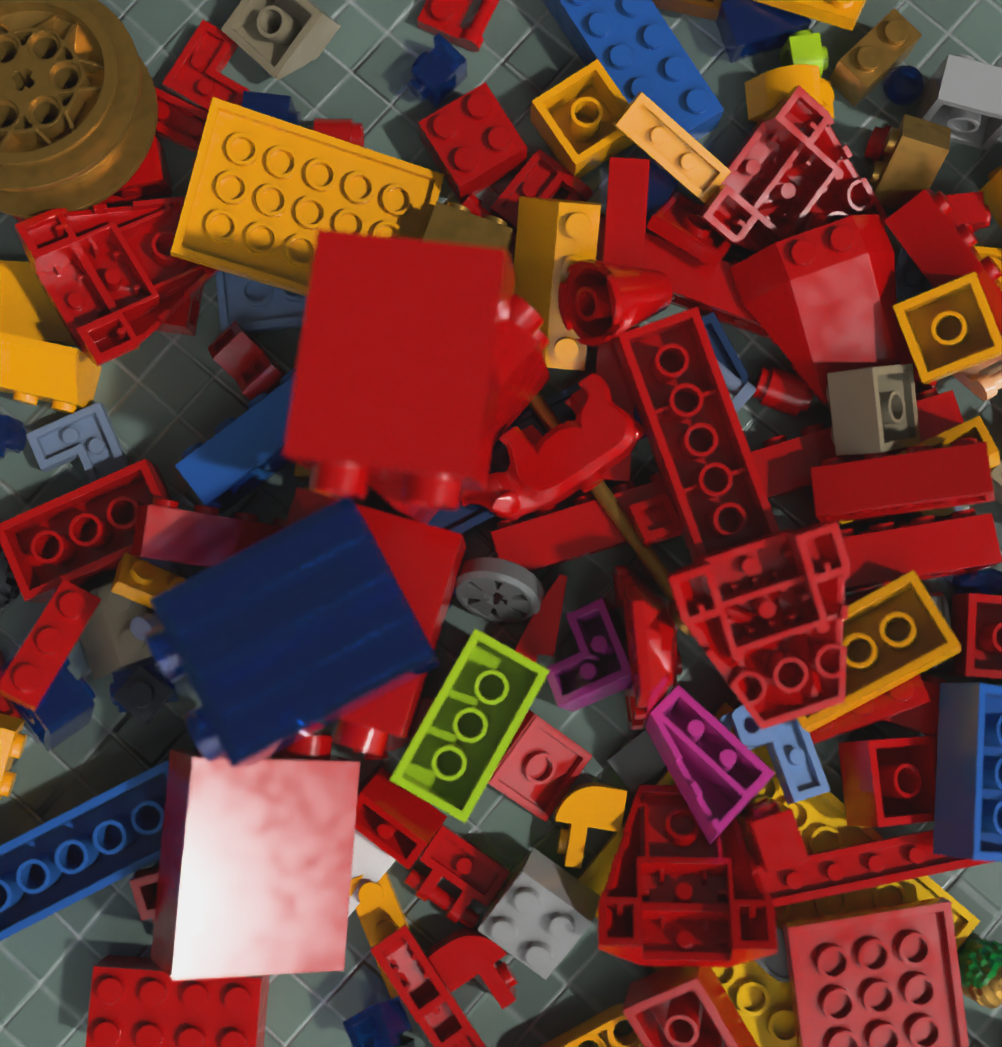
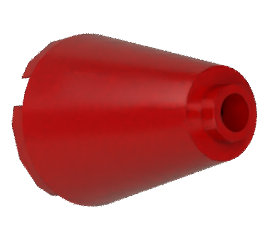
[558,259,673,346]

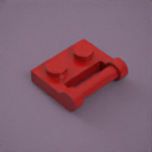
[417,0,500,52]
[490,148,593,233]

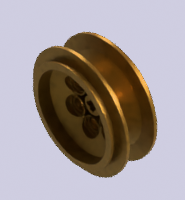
[0,0,158,218]

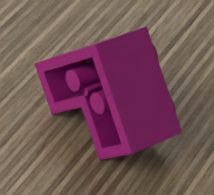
[546,598,631,712]

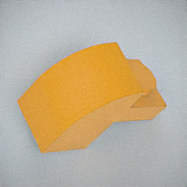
[744,64,835,123]
[553,782,627,869]

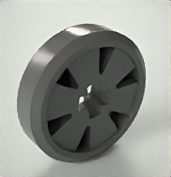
[453,557,544,623]

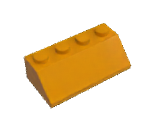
[513,196,601,371]
[0,331,102,414]

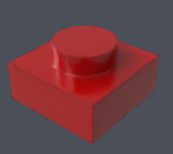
[628,493,683,547]

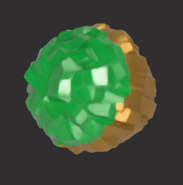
[957,938,1002,1009]

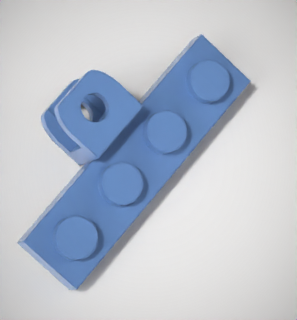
[718,705,831,805]

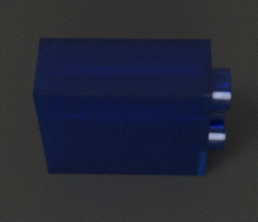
[145,497,441,767]

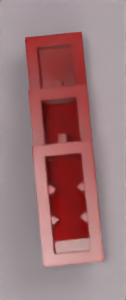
[514,575,568,663]
[370,924,487,1047]

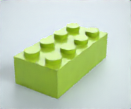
[390,629,550,823]

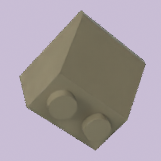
[221,0,341,80]
[826,363,921,456]
[80,583,166,680]

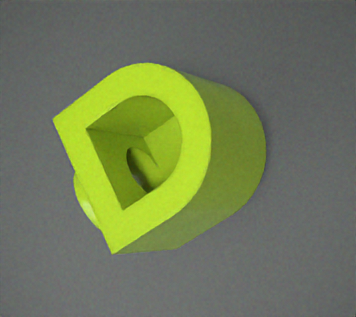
[779,29,829,77]

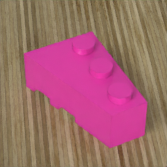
[645,685,775,844]

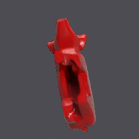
[462,373,645,520]

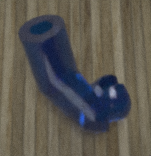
[952,567,1002,595]

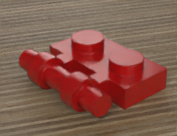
[404,824,510,929]

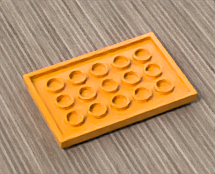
[170,97,444,297]

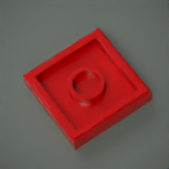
[646,192,734,269]
[488,710,593,822]

